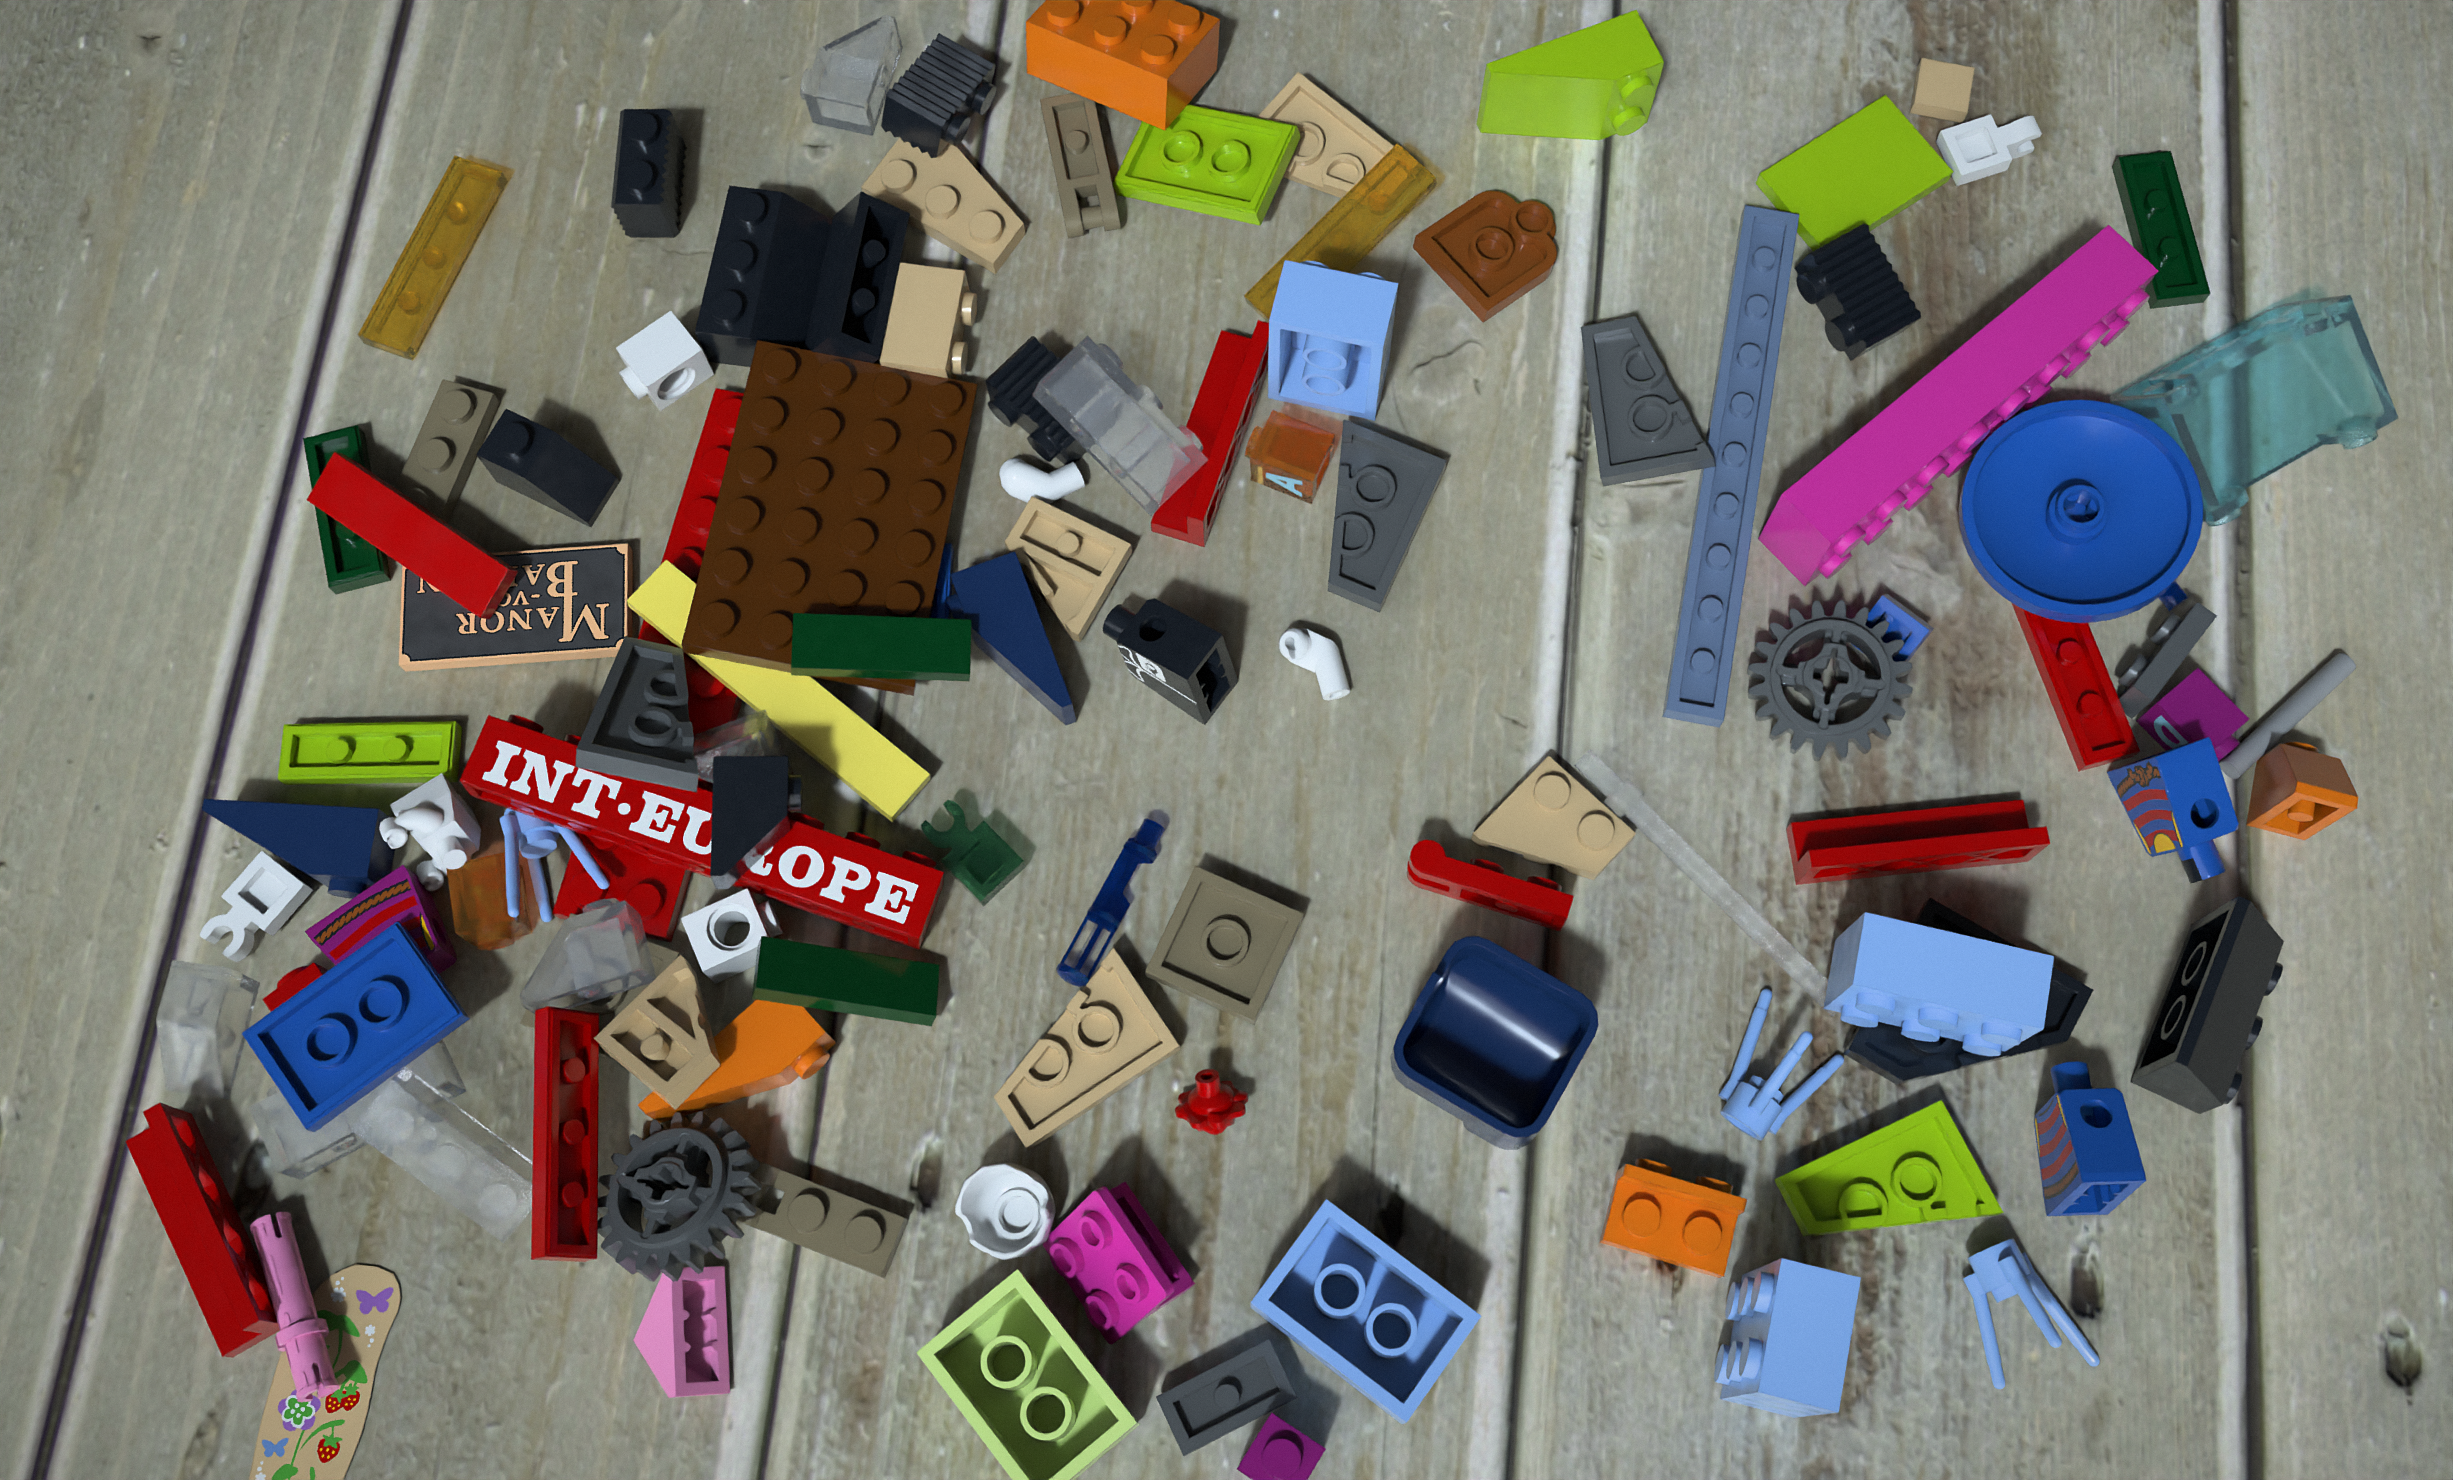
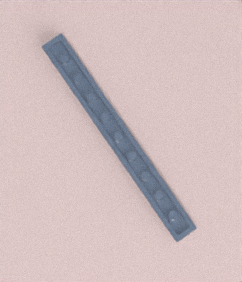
[1662,205,1799,728]

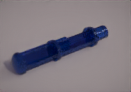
[1056,818,1165,987]

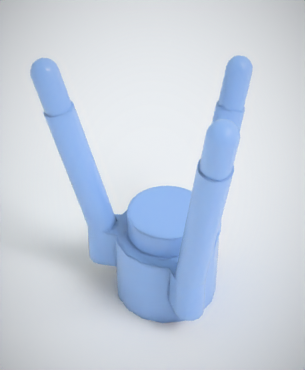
[500,808,610,922]
[1718,989,1844,1140]
[1963,1238,2100,1389]

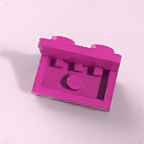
[1043,1182,1195,1345]

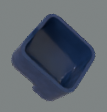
[1390,936,1599,1150]

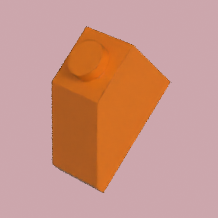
[2246,742,2359,840]

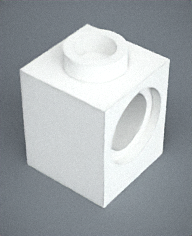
[616,311,714,412]
[681,888,783,984]

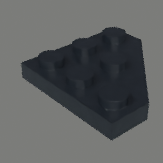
[1843,898,2093,1085]

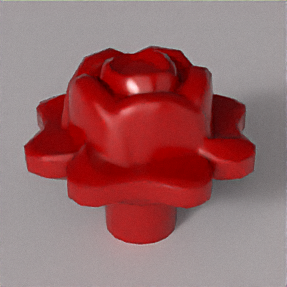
[1175,1069,1249,1135]

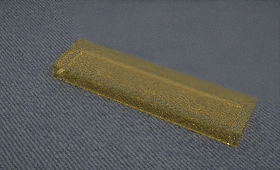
[1244,143,1437,323]
[358,155,508,361]

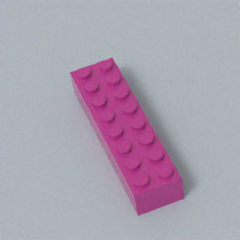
[1758,225,2158,586]

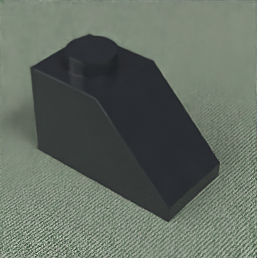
[476,409,620,527]
[710,756,803,889]

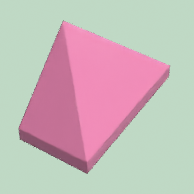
[633,1266,730,1398]

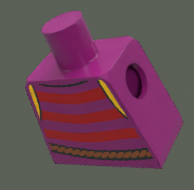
[305,865,457,974]

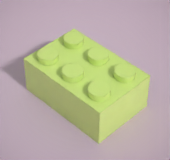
[916,1269,1140,1480]

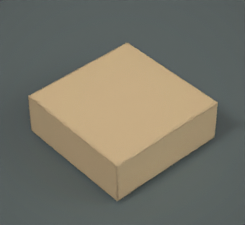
[1910,58,1975,123]

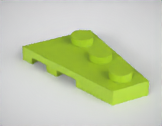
[1774,1100,2003,1237]

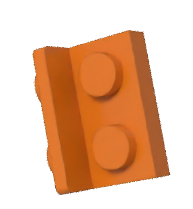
[1599,1159,1747,1278]

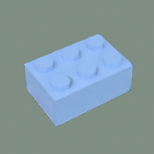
[1268,260,1398,421]
[1823,912,2054,1056]
[1251,1199,1481,1424]
[1714,1258,1861,1418]

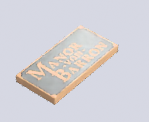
[399,543,633,672]

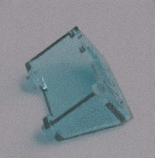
[2109,295,2398,527]

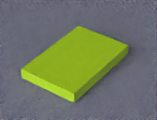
[1756,95,1953,251]
[1112,104,1301,226]

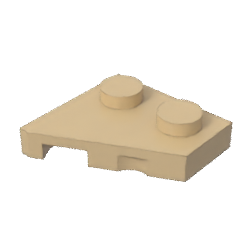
[1004,496,1132,642]
[1471,756,1636,880]
[594,955,721,1110]

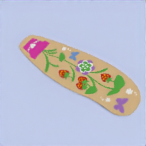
[249,1264,401,1480]

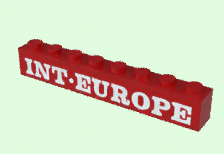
[459,715,944,950]

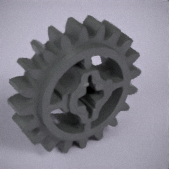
[1747,600,1913,761]
[598,1111,762,1282]

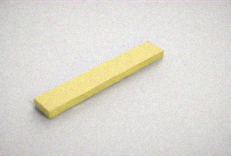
[626,560,931,822]

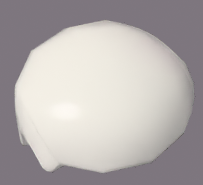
[955,1162,1056,1260]

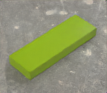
[278,721,462,785]

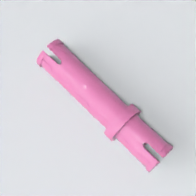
[249,1212,339,1403]

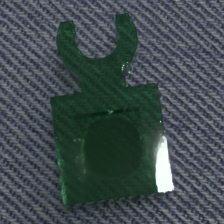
[921,800,1026,907]

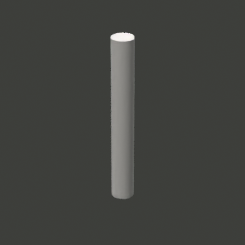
[2220,653,2356,779]

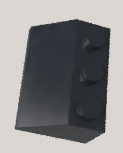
[695,185,833,367]
[2131,896,2284,1114]

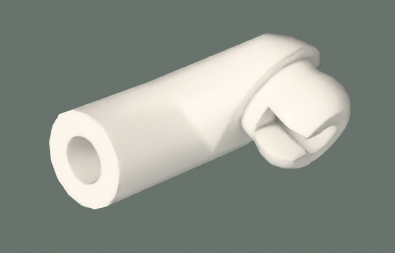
[999,458,1085,504]
[1279,628,1350,700]

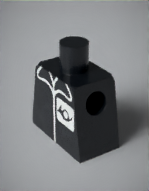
[1103,598,1238,725]

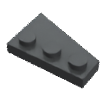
[1581,316,1716,487]
[1328,419,1447,613]
[575,636,699,792]

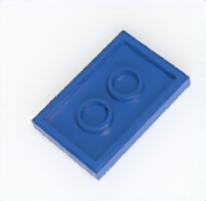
[242,921,470,1133]

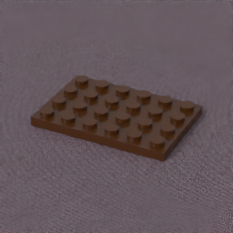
[682,340,978,696]

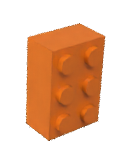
[1026,0,1220,130]

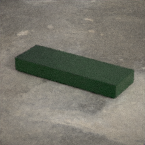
[2112,151,2211,309]
[303,425,391,594]
[791,613,971,681]
[752,936,940,1026]

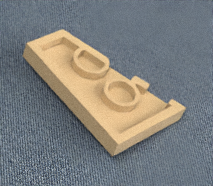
[1257,72,1420,214]
[861,138,1026,274]
[994,947,1180,1151]

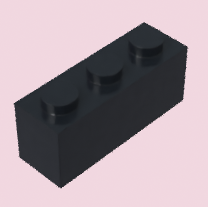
[804,191,910,363]

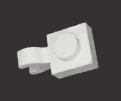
[1936,114,2042,186]

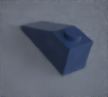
[946,552,1077,726]
[202,799,395,899]

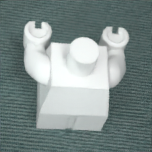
[379,773,481,891]

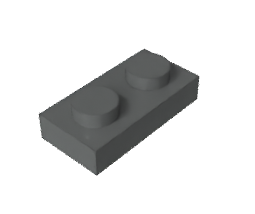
[2118,602,2217,719]
[1156,1339,1297,1456]

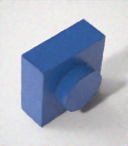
[1852,594,1934,662]

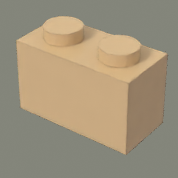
[880,262,978,379]

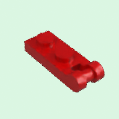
[1406,839,1574,931]

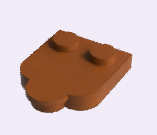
[1413,191,1557,323]

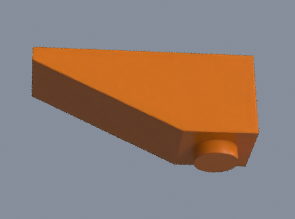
[638,999,836,1123]

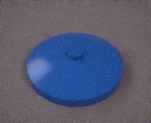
[1959,400,2203,623]

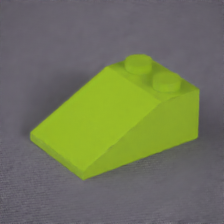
[1476,10,1664,140]

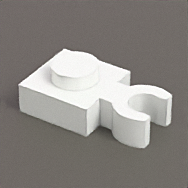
[200,851,313,962]

